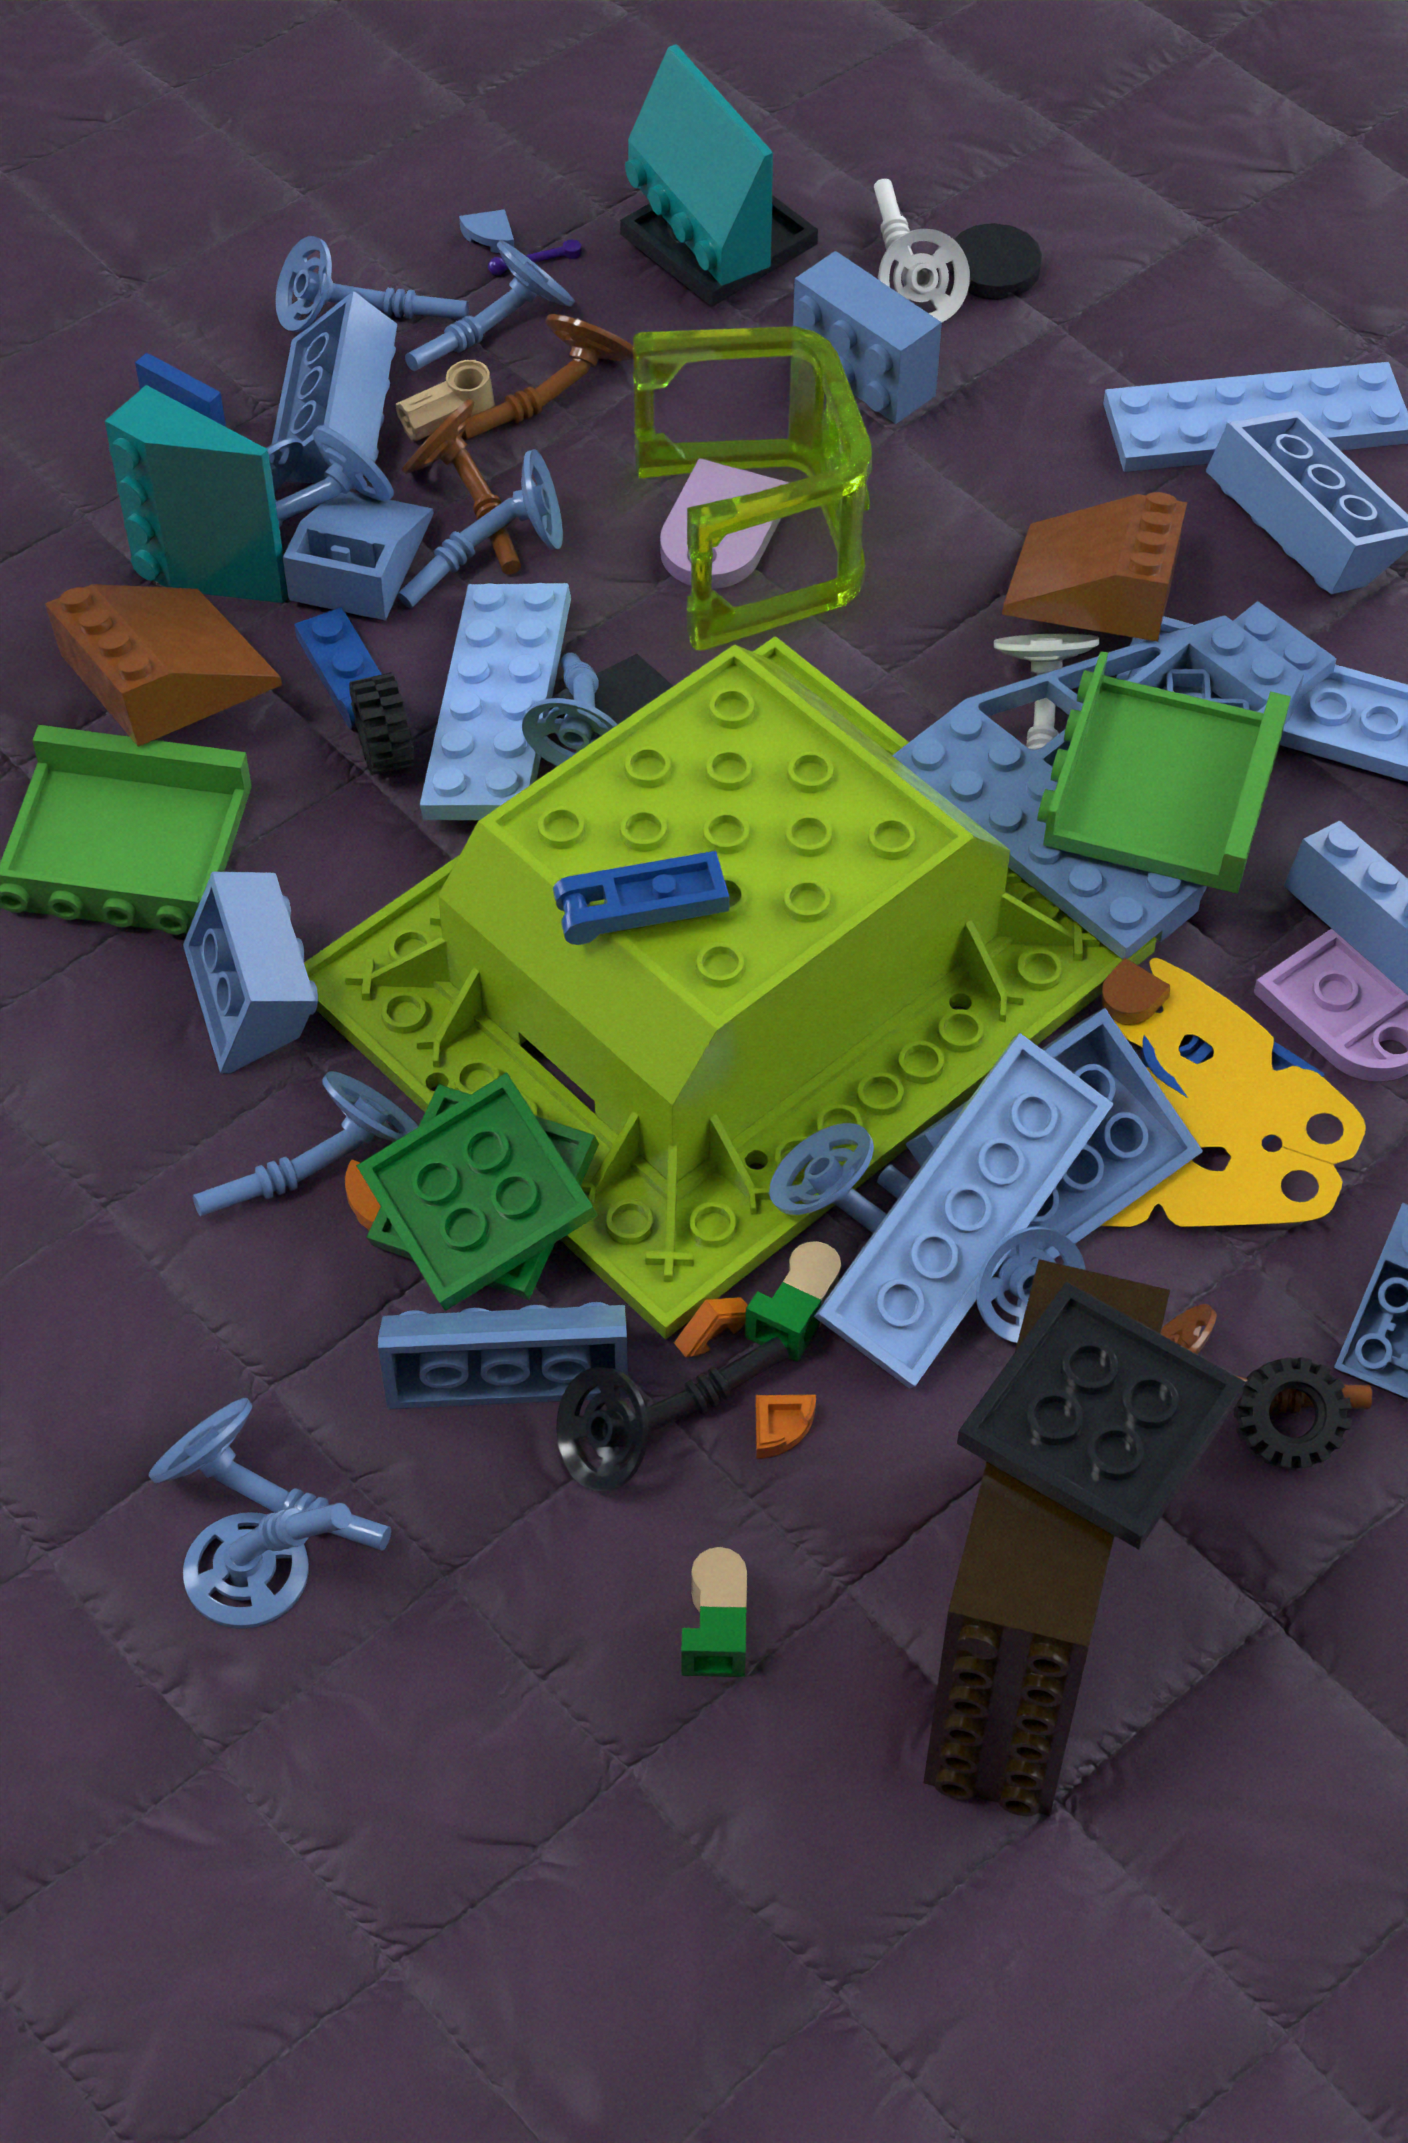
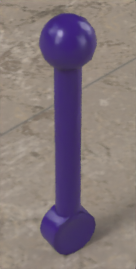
[488,239,581,276]

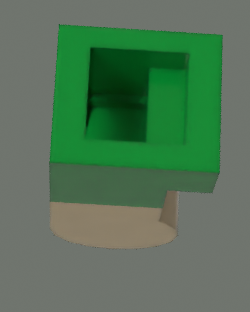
[745,1241,841,1362]
[681,1547,747,1677]

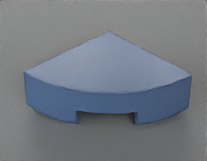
[459,209,514,253]

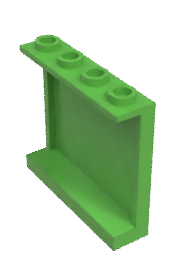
[1037,651,1291,894]
[0,725,252,935]

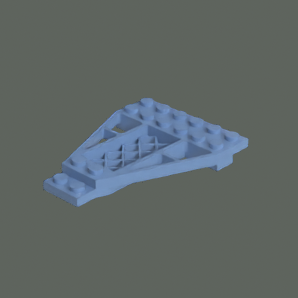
[892,601,1336,959]

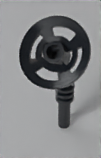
[556,1336,789,1491]

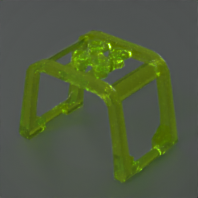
[633,326,872,650]

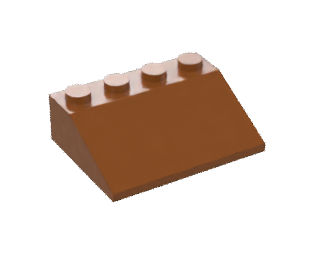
[1002,492,1187,642]
[45,584,282,747]

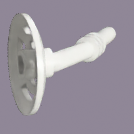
[874,179,970,322]
[994,634,1099,750]

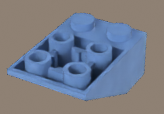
[283,491,434,621]
[1334,1203,1408,1399]

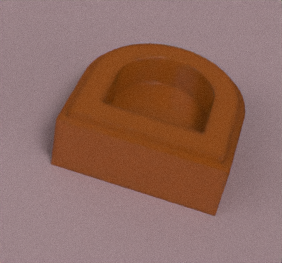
[1102,958,1170,1024]

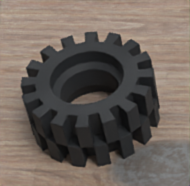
[349,672,414,775]
[1233,1357,1352,1469]

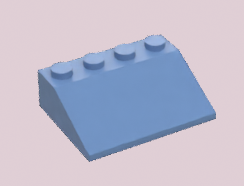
[906,1008,1203,1267]

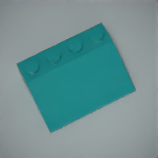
[625,44,773,286]
[105,385,289,603]

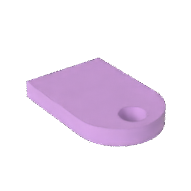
[660,458,792,589]
[1254,928,1408,1081]

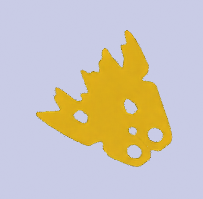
[1100,958,1366,1227]

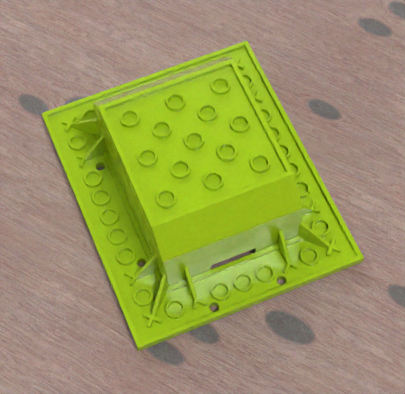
[304,636,1157,1340]

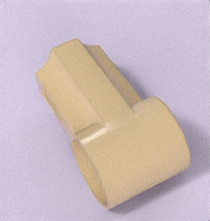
[395,360,495,442]

